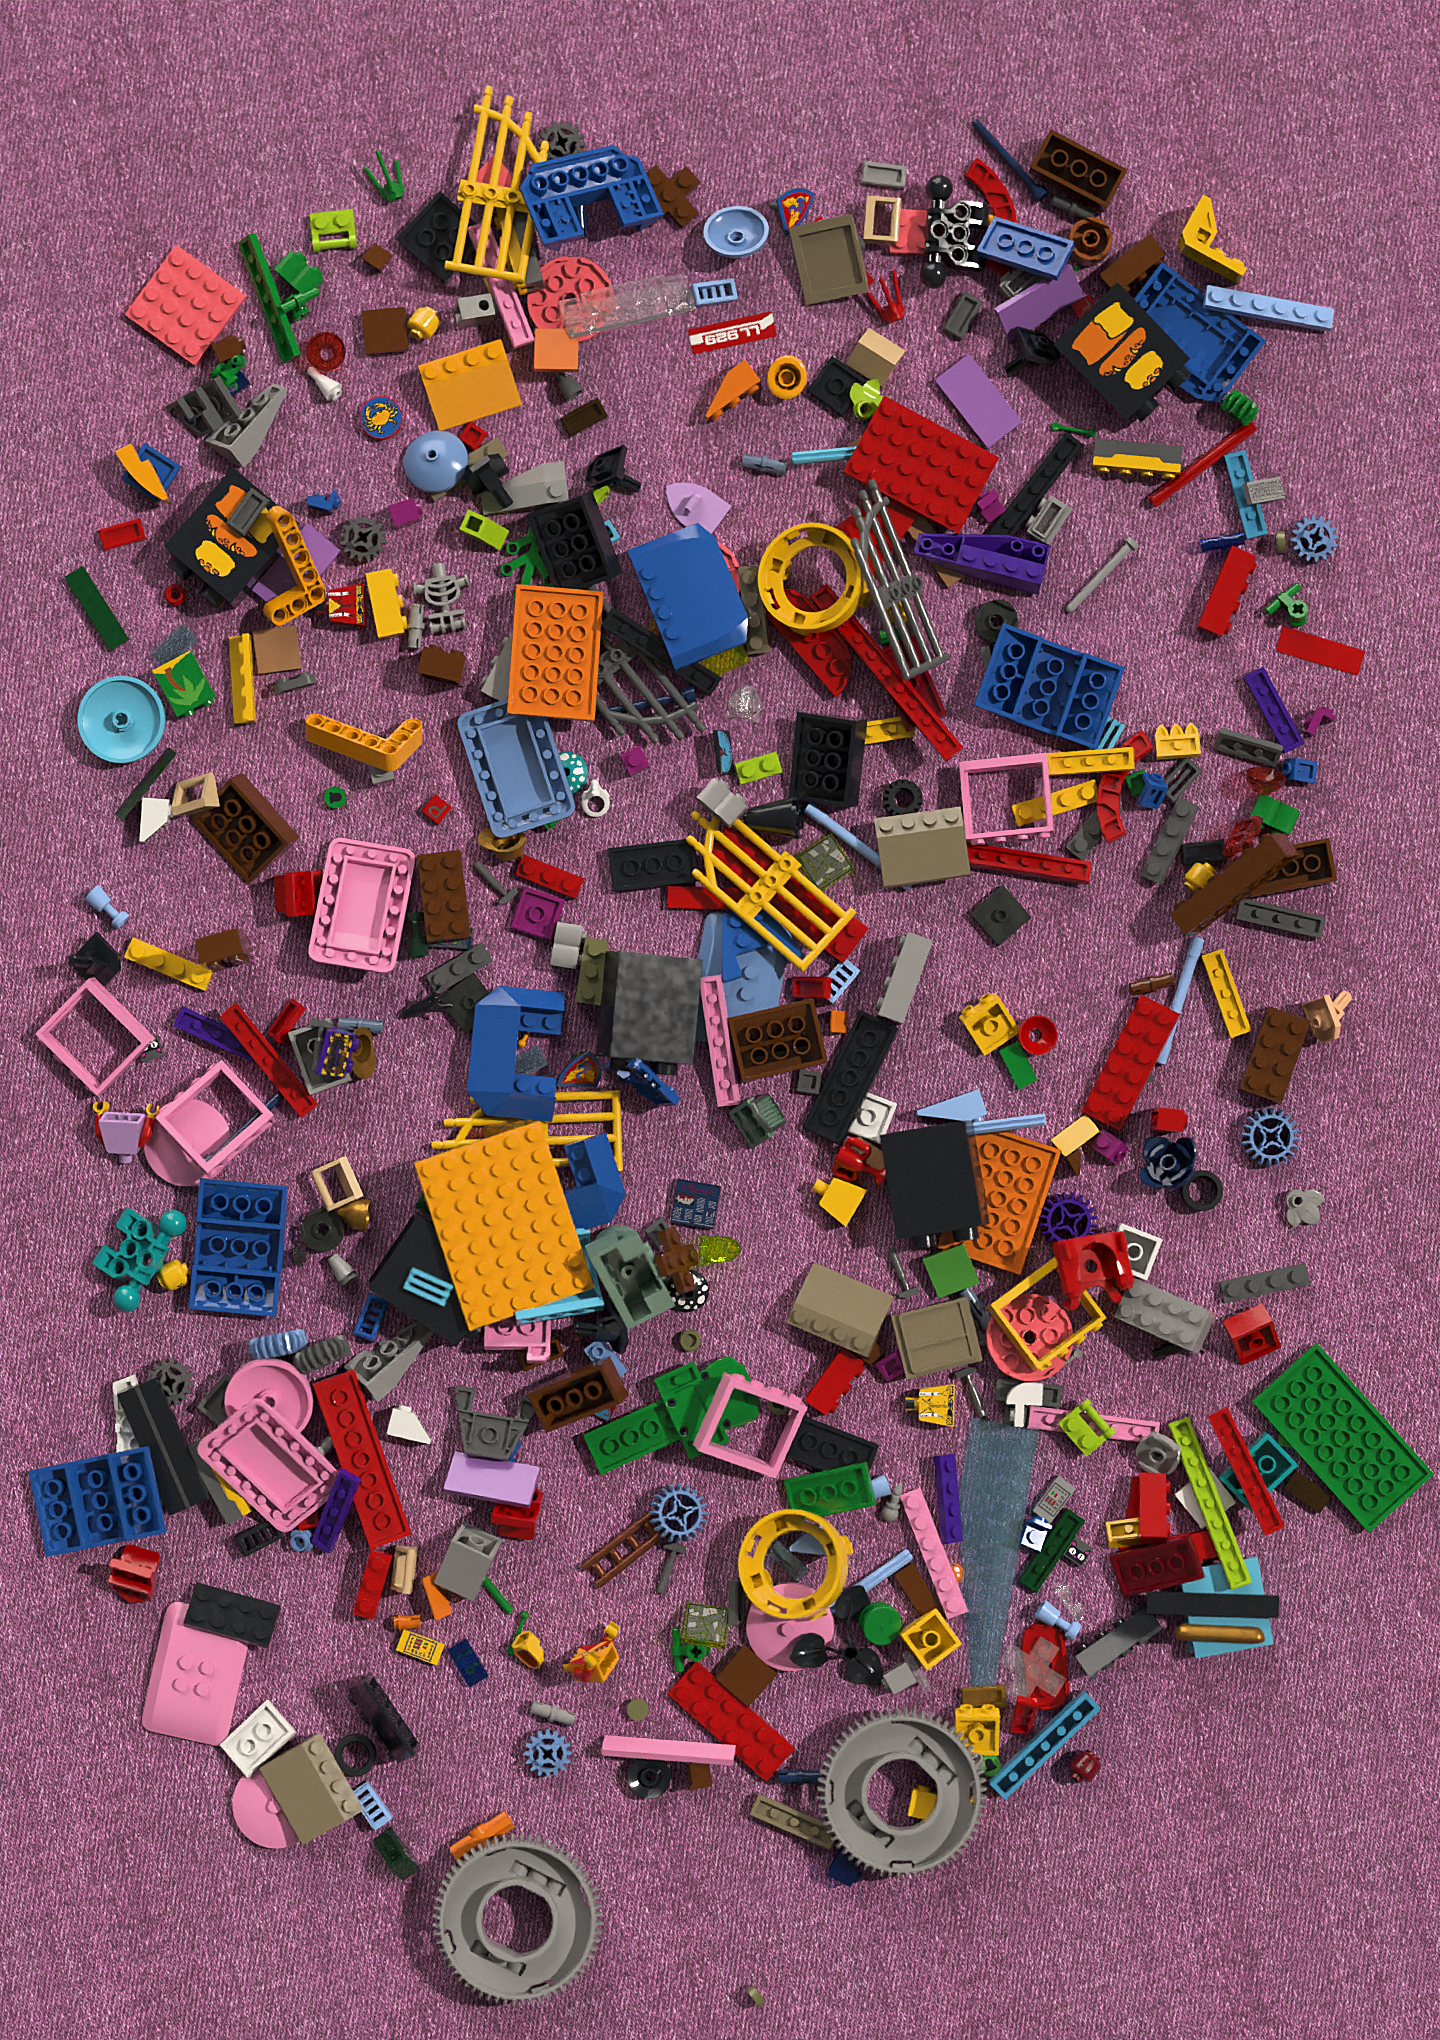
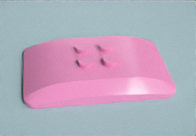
[309,838,415,973]
[197,1399,339,1532]
[142,1602,249,1746]

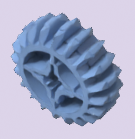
[1241,1107,1300,1166]
[248,1329,308,1360]
[649,1483,708,1543]

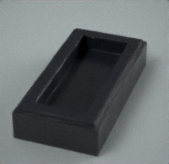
[1180,839,1227,866]

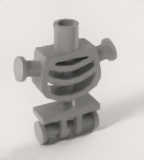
[414,563,470,635]

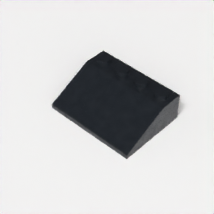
[526,490,623,590]
[788,712,867,808]
[347,1673,421,1763]

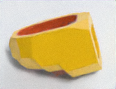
[512,1630,544,1669]

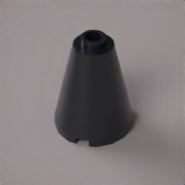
[743,795,804,839]

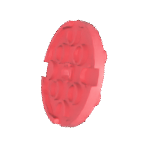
[527,256,614,343]
[985,1294,1073,1382]

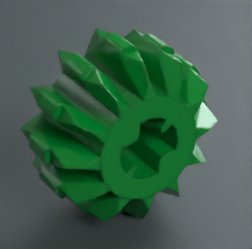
[1221,390,1259,426]

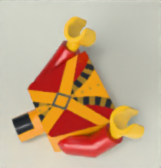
[563,1621,620,1683]

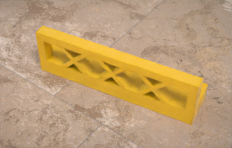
[229,633,256,724]

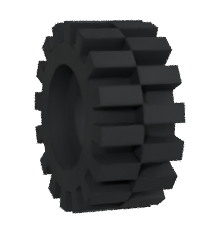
[883,779,923,816]

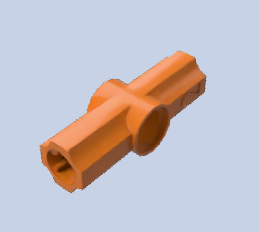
[449,1810,515,1861]

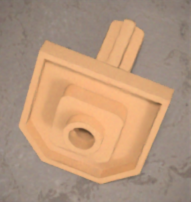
[1301,991,1352,1043]

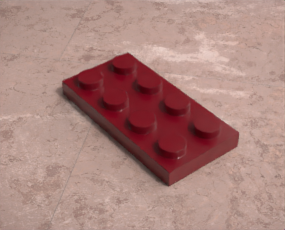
[882,636,947,733]
[1109,1535,1205,1598]

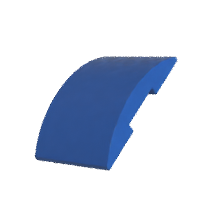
[974,623,1125,750]
[189,1178,288,1317]
[28,1446,167,1557]

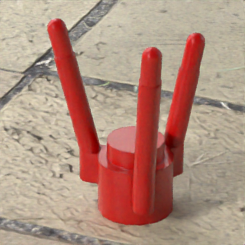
[866,270,905,324]

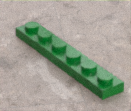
[238,233,301,364]

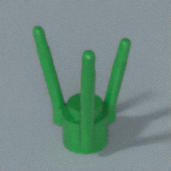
[364,150,405,203]

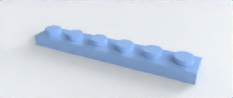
[1203,285,1334,332]

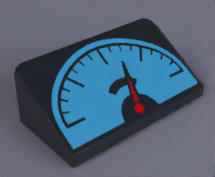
[713,730,735,775]

